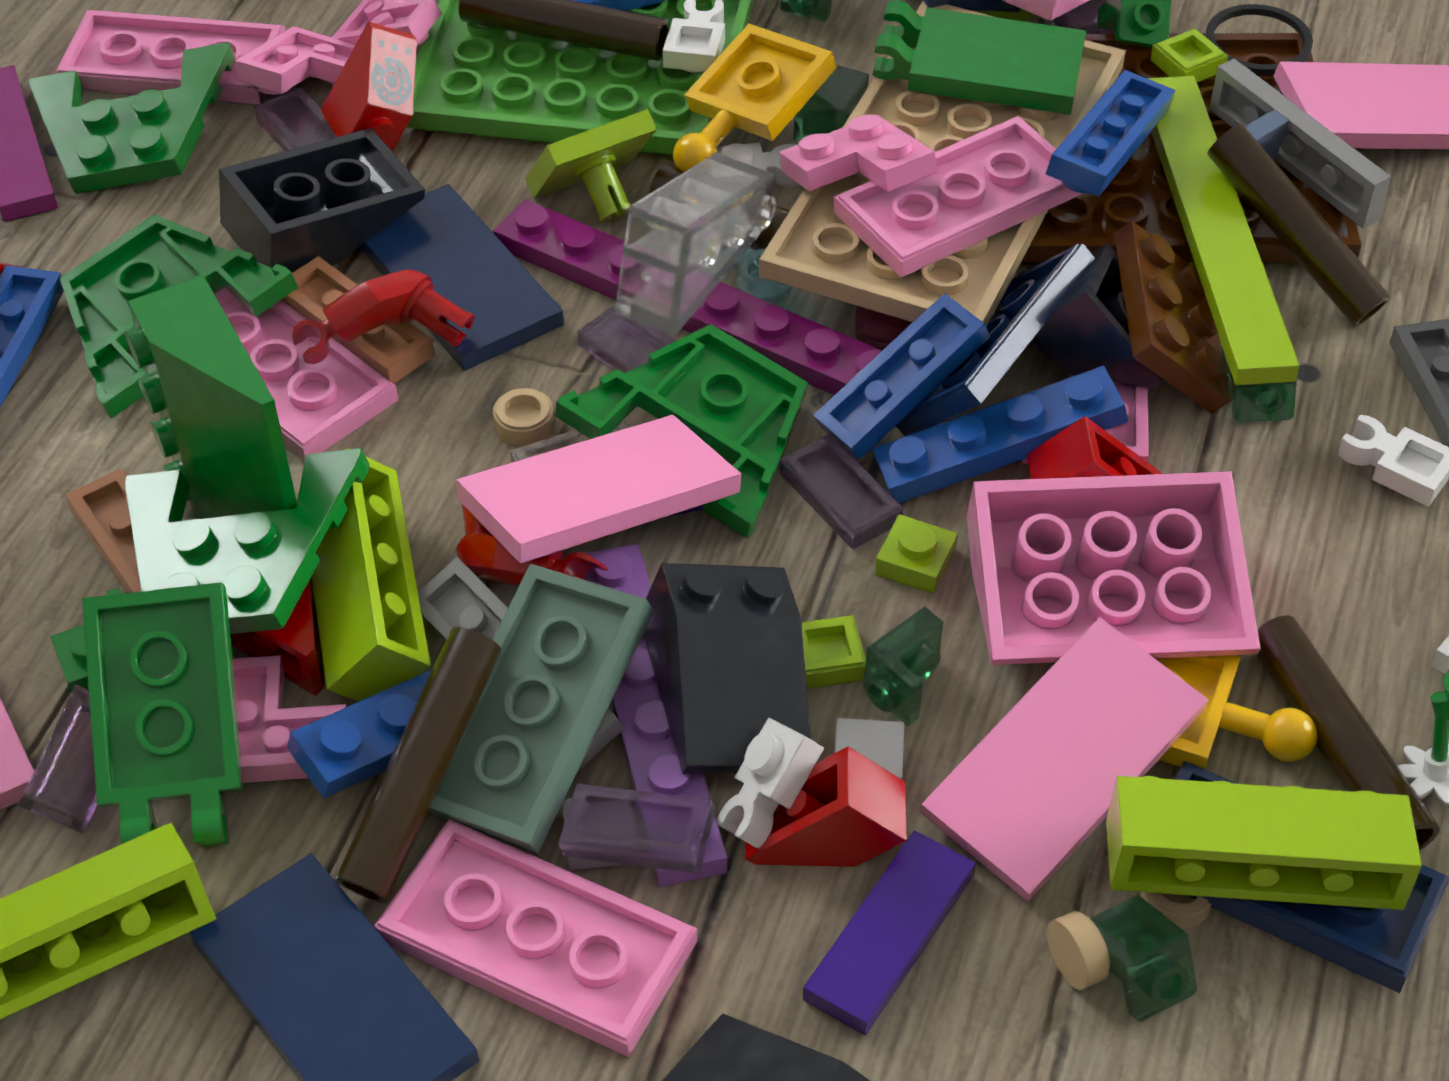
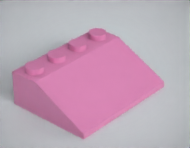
[966,471,1261,665]

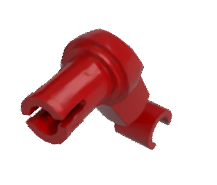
[292,269,475,364]
[456,504,608,587]

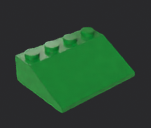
[125,275,297,519]

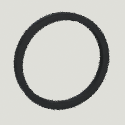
[1205,4,1313,76]

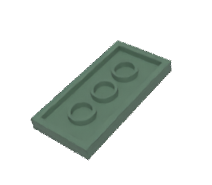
[427,564,654,854]

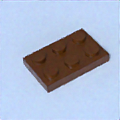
[1114,220,1231,414]

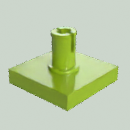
[525,109,657,223]

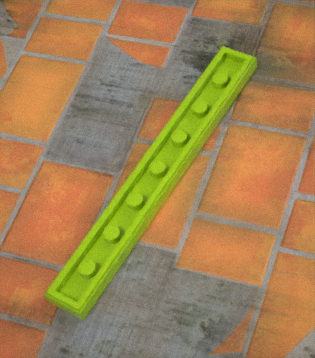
[1147,76,1300,385]

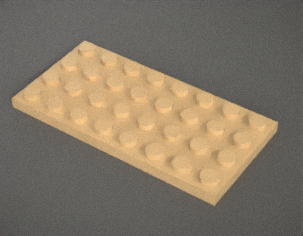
[759,1,1125,327]

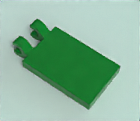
[873,0,1086,115]
[82,582,244,847]

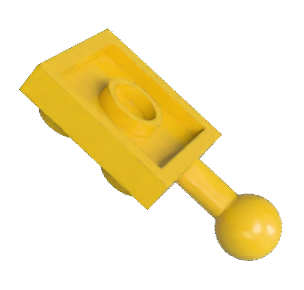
[673,23,837,176]
[1155,655,1317,769]

